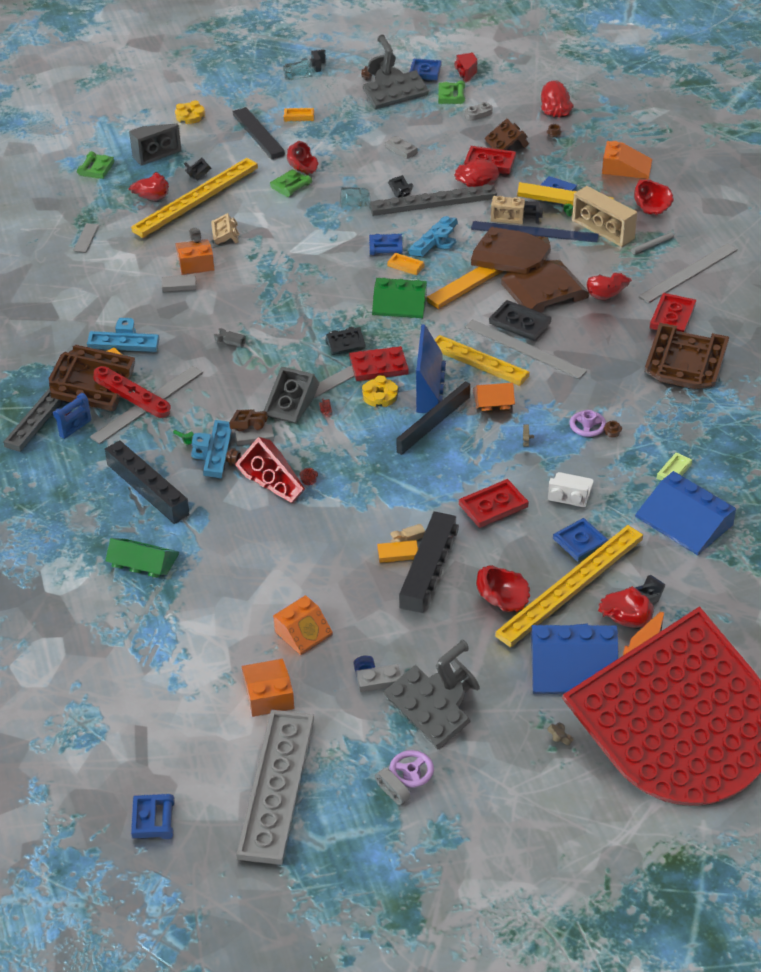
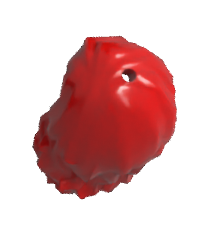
[541,81,574,118]
[287,141,319,175]
[454,159,499,187]
[129,172,169,201]
[634,179,674,215]
[587,273,632,301]
[476,565,530,612]
[598,586,654,628]

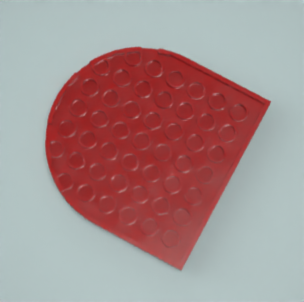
[562,606,761,806]

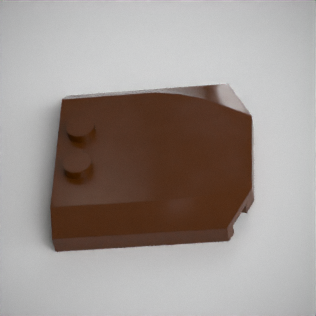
[471,227,551,274]
[501,260,589,313]
[644,323,729,389]
[48,345,135,411]

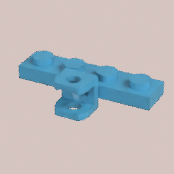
[408,216,458,256]
[87,318,160,352]
[191,420,232,478]

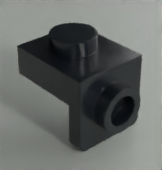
[310,49,326,72]
[184,158,212,181]
[388,175,413,198]
[524,201,543,224]
[635,575,665,604]

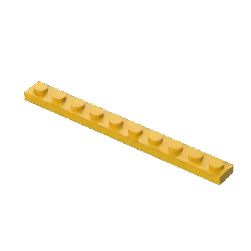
[131,158,258,238]
[495,525,643,648]

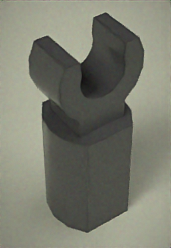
[189,228,201,243]
[214,328,246,348]

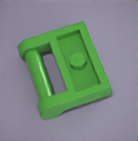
[438,80,465,104]
[77,151,114,179]
[270,169,312,197]

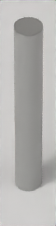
[631,232,674,254]

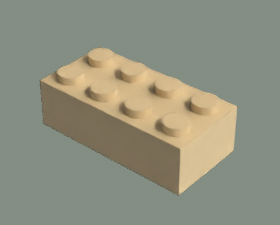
[572,186,637,247]

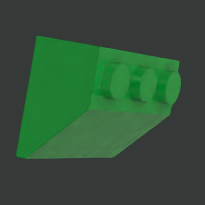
[372,278,427,318]
[105,538,179,578]

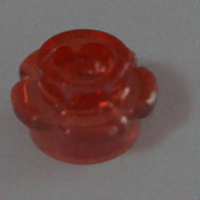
[319,398,332,416]
[299,468,318,485]

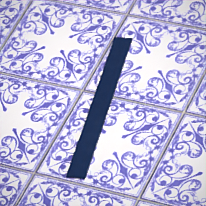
[471,221,599,242]

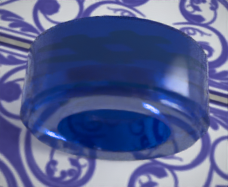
[353,656,375,672]

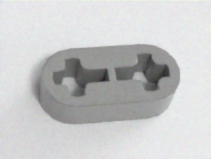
[375,768,410,805]

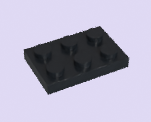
[489,300,552,341]

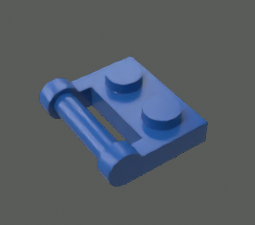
[369,233,403,256]
[53,393,92,439]
[131,794,175,839]

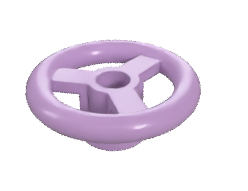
[570,410,606,437]
[389,750,434,788]

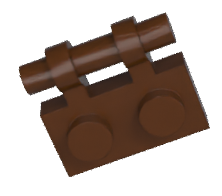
[229,409,268,431]

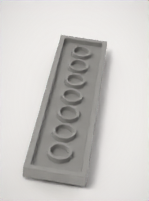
[236,710,314,865]

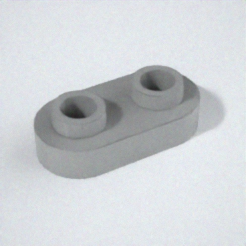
[465,102,493,120]

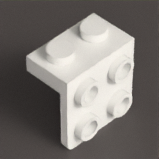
[548,472,593,507]

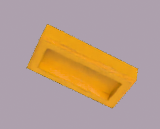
[284,108,314,121]
[387,253,425,275]
[377,540,418,563]

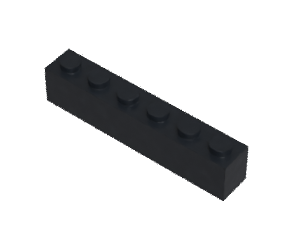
[105,440,190,524]
[399,511,459,613]

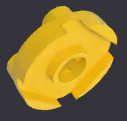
[175,100,205,124]
[362,376,398,407]

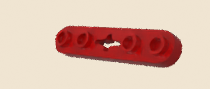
[93,366,171,418]

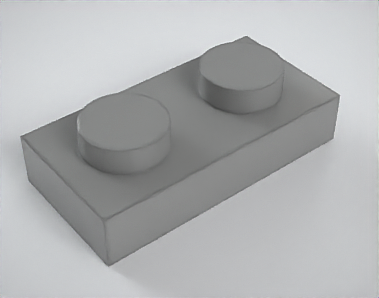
[385,136,418,159]
[356,664,401,692]

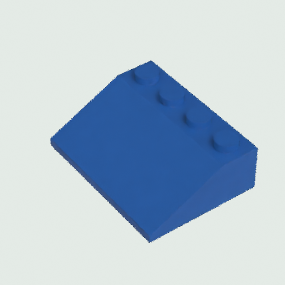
[416,324,446,413]
[635,471,736,555]
[531,625,618,694]

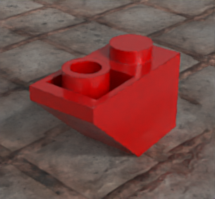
[454,52,477,82]

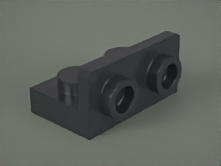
[325,327,366,356]

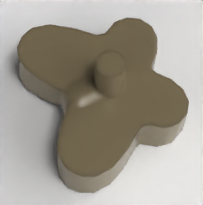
[523,424,534,447]
[547,722,574,745]

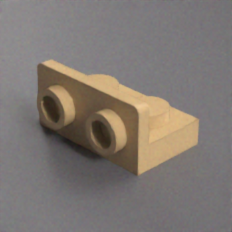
[491,196,525,224]
[211,213,239,245]

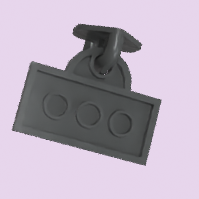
[363,34,429,109]
[383,640,480,750]

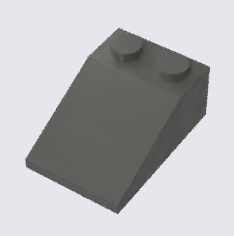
[129,124,182,166]
[264,366,319,423]

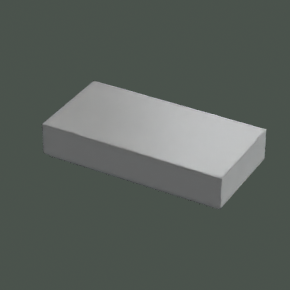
[162,275,196,292]
[235,424,274,446]

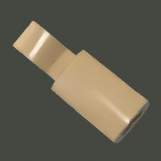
[390,524,425,543]

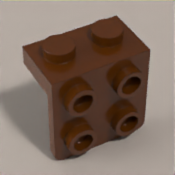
[485,118,529,150]

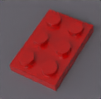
[464,146,516,174]
[649,293,696,332]
[349,346,409,381]
[459,479,529,528]

